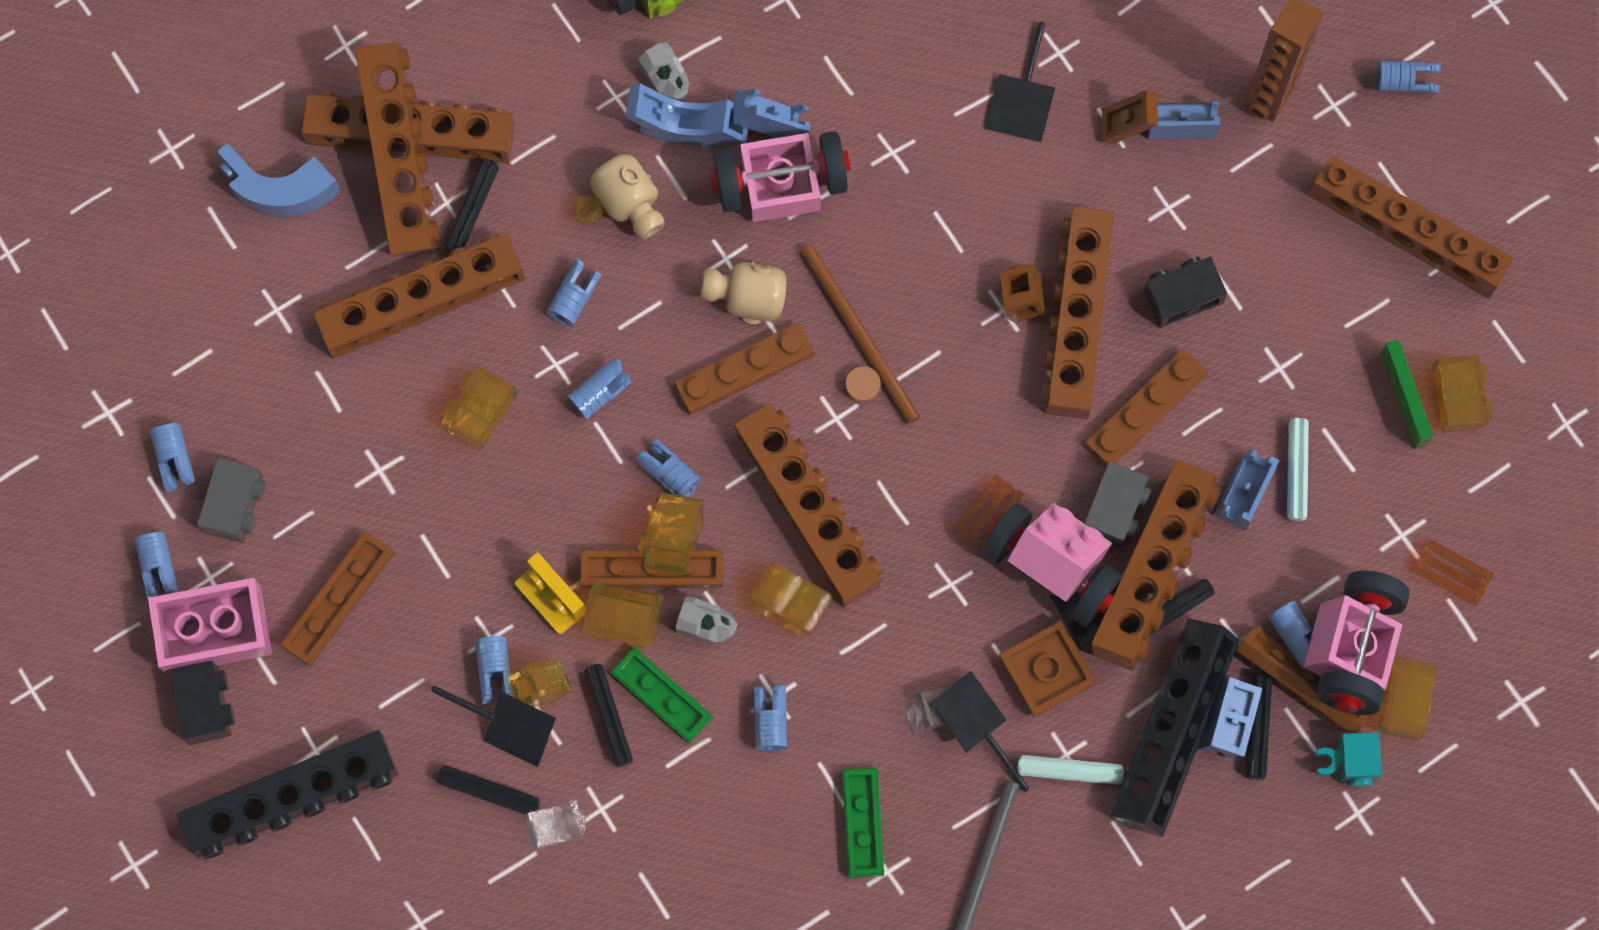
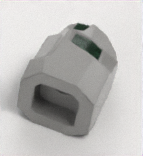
[638,42,689,101]
[676,596,737,645]

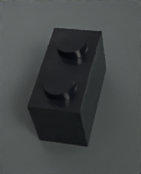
[1144,256,1227,328]
[170,661,235,745]

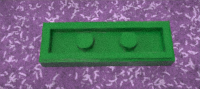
[1381,339,1433,449]
[610,646,714,744]
[842,767,885,879]

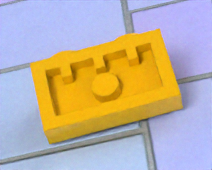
[515,552,587,635]

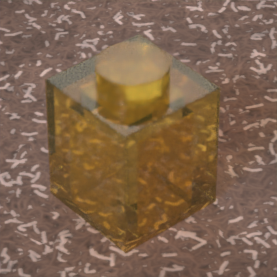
[508,658,573,707]

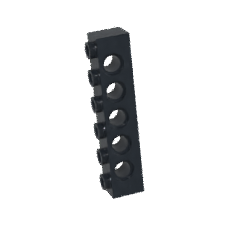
[1111,618,1240,837]
[176,730,399,860]

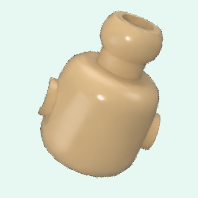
[590,154,665,239]
[700,261,787,324]

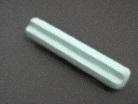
[1287,418,1309,521]
[1018,755,1125,785]

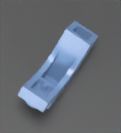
[626,84,748,147]
[217,143,341,217]

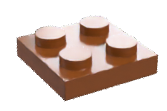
[999,621,1097,718]

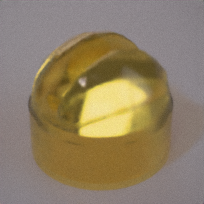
[573,194,603,225]

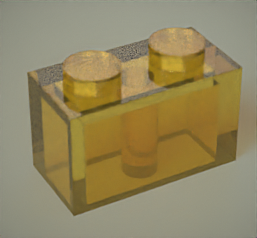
[638,493,704,575]
[582,581,664,648]
[1373,657,1437,741]

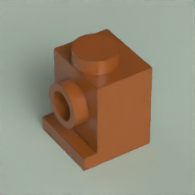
[1000,264,1047,322]

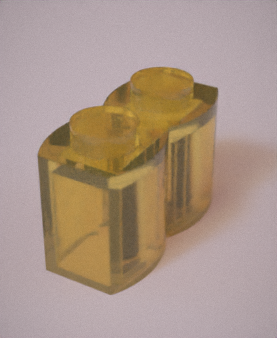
[1432,355,1494,433]
[441,366,517,451]
[749,562,833,638]

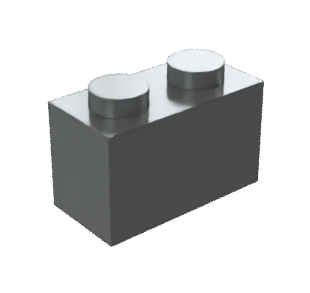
[197,458,266,543]
[1085,461,1151,548]

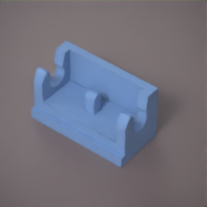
[733,88,810,138]
[1148,100,1221,139]
[1214,449,1280,531]
[1198,677,1262,758]

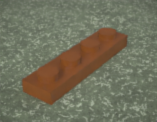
[674,322,815,415]
[1085,348,1208,467]
[280,531,395,667]
[581,550,724,588]
[1237,626,1369,733]

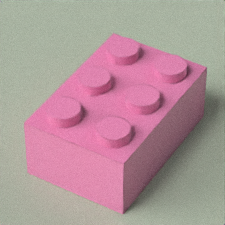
[148,578,272,675]

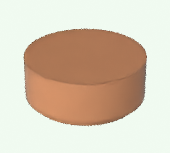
[846,366,881,403]

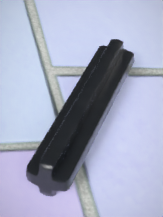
[444,158,499,252]
[1122,579,1215,635]
[584,664,633,767]
[1246,674,1272,780]
[437,765,541,817]

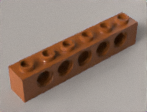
[1244,0,1324,123]
[355,41,440,255]
[302,92,515,163]
[1308,155,1514,299]
[1041,206,1115,419]
[313,233,526,359]
[734,403,883,608]
[1092,459,1220,671]

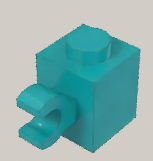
[1315,733,1382,788]

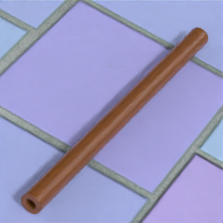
[801,245,920,424]

